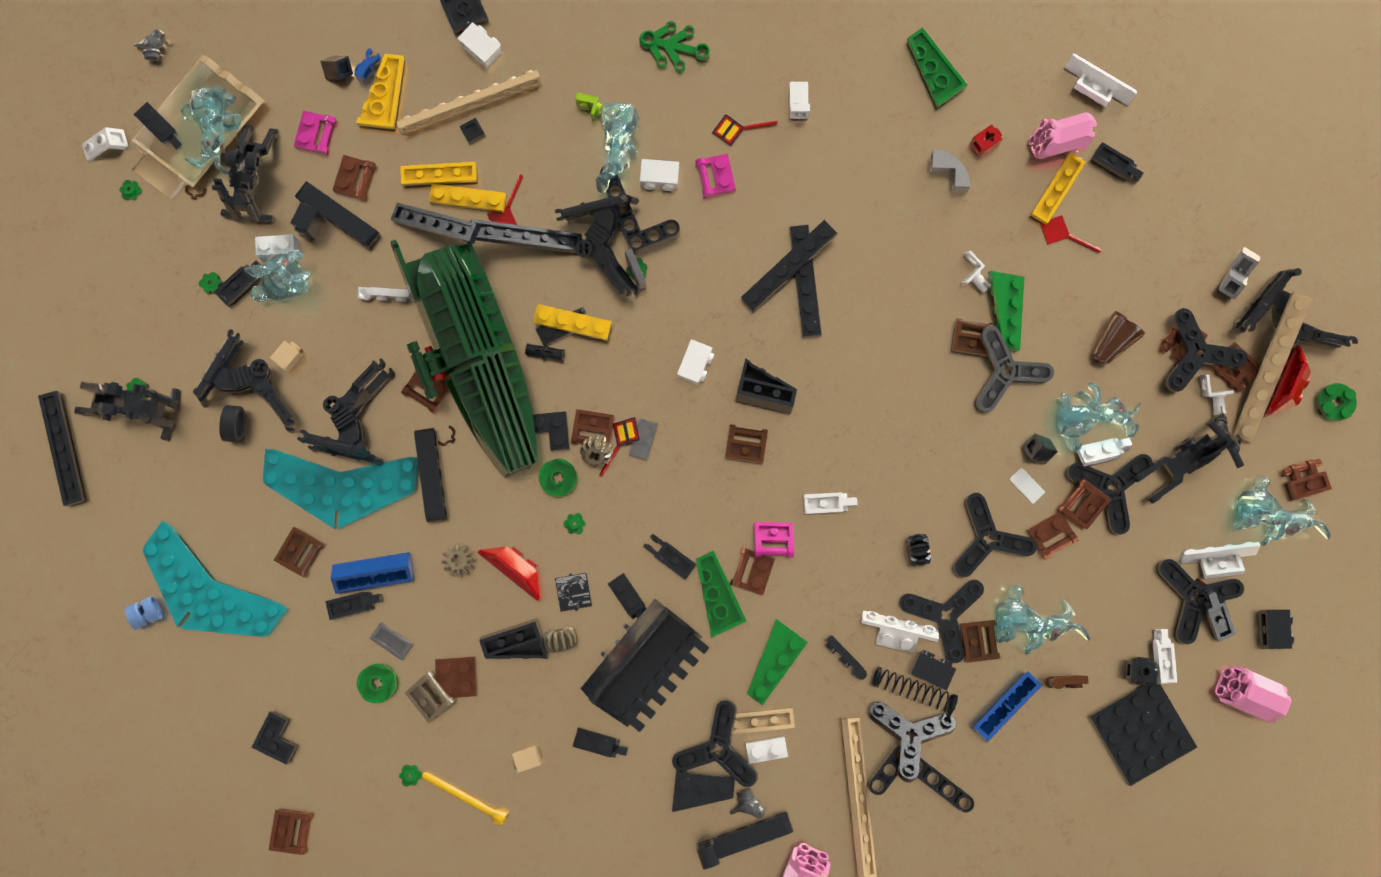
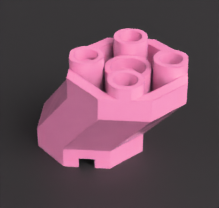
[1029,112,1097,159]
[1215,665,1292,724]
[782,843,831,877]

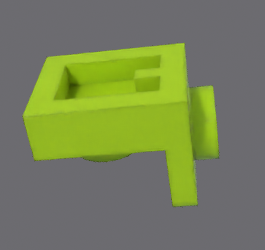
[575,92,602,120]

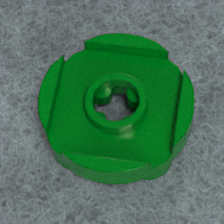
[1316,383,1357,422]
[538,458,577,497]
[356,664,397,703]

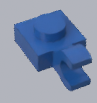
[354,48,381,84]

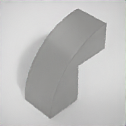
[930,149,970,192]
[1219,247,1260,300]

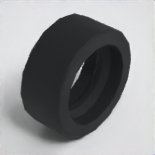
[219,405,245,443]

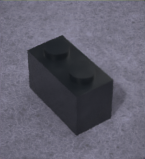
[290,203,326,240]
[1260,609,1294,649]
[909,650,956,690]

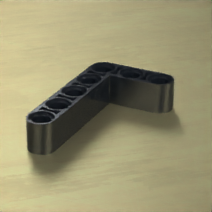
[600,165,680,255]
[867,744,974,813]
[696,812,794,870]

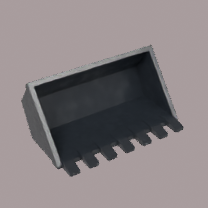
[580,599,709,732]

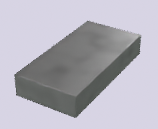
[625,248,647,289]
[629,418,658,460]
[369,622,413,660]

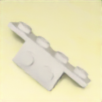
[1064,54,1137,107]
[1179,542,1260,579]
[862,611,939,654]

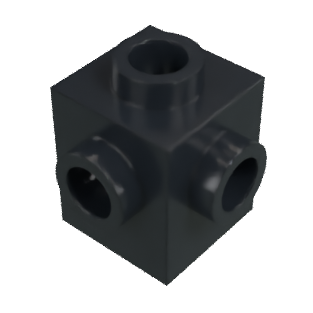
[1125,657,1158,686]

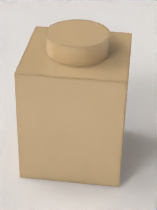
[270,340,304,373]
[510,745,542,773]

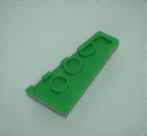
[907,27,968,108]
[988,271,1025,352]
[696,550,747,638]
[747,619,808,706]

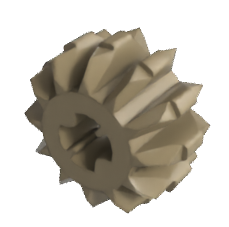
[580,434,613,468]
[441,544,475,577]
[543,627,576,653]

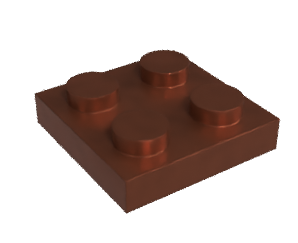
[435,657,477,699]

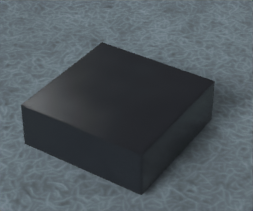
[459,118,485,144]

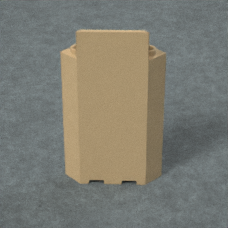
[131,55,264,201]

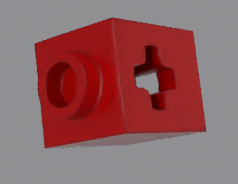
[970,124,1003,157]

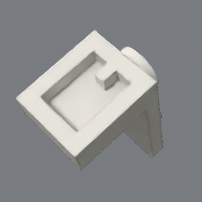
[789,82,810,119]
[82,127,129,161]

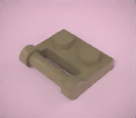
[405,671,455,723]

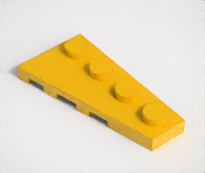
[356,54,405,129]

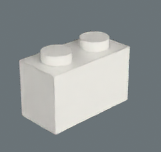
[457,23,502,69]
[640,159,679,191]
[255,234,299,261]
[677,339,714,386]
[745,736,788,764]

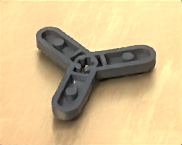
[976,327,1054,412]

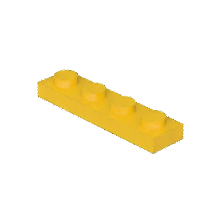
[1030,152,1086,225]
[400,162,477,186]
[429,184,507,213]
[533,304,612,341]

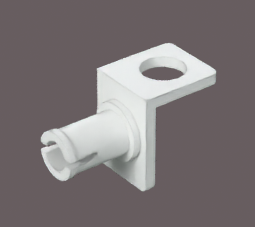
[961,251,991,293]
[1200,375,1234,415]

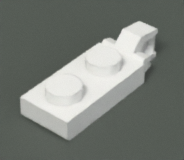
[358,287,411,302]
[1076,438,1132,466]
[803,492,857,514]
[1153,629,1177,684]

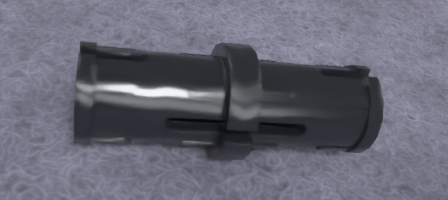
[525,343,565,361]

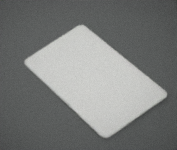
[1010,468,1045,504]

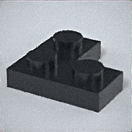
[533,411,570,452]
[251,711,297,765]

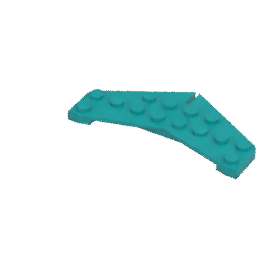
[263,449,419,529]
[143,521,288,637]

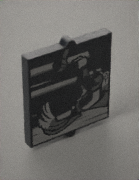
[555,573,592,612]

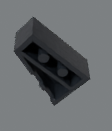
[735,358,797,414]
[479,618,548,659]
[672,770,735,812]

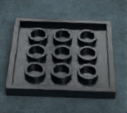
[1088,679,1198,786]

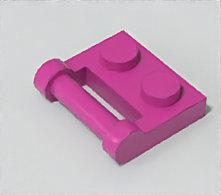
[293,110,336,154]
[695,153,736,197]
[753,522,794,558]

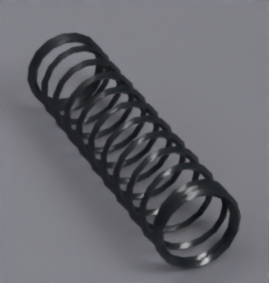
[872,666,958,715]

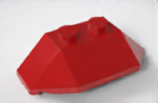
[1263,345,1311,417]
[477,547,542,602]

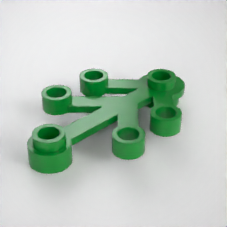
[639,21,710,73]

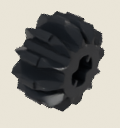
[908,534,931,566]

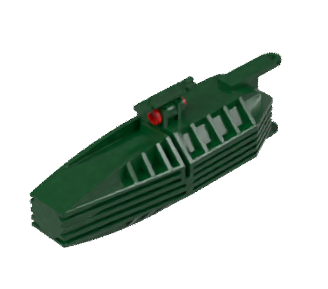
[391,240,538,476]

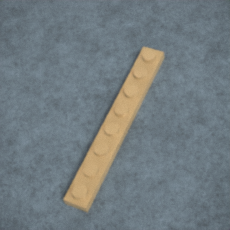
[396,70,541,134]
[1232,292,1312,443]
[842,717,877,877]

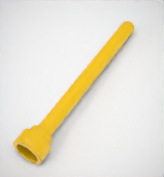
[422,772,508,827]

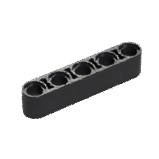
[295,181,380,249]
[414,427,447,523]

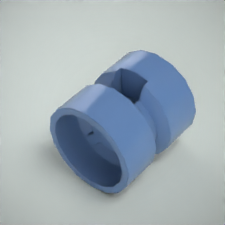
[125,596,163,630]

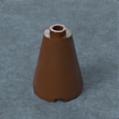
[1093,311,1145,365]

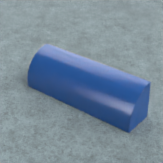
[331,552,413,594]
[973,671,1042,743]

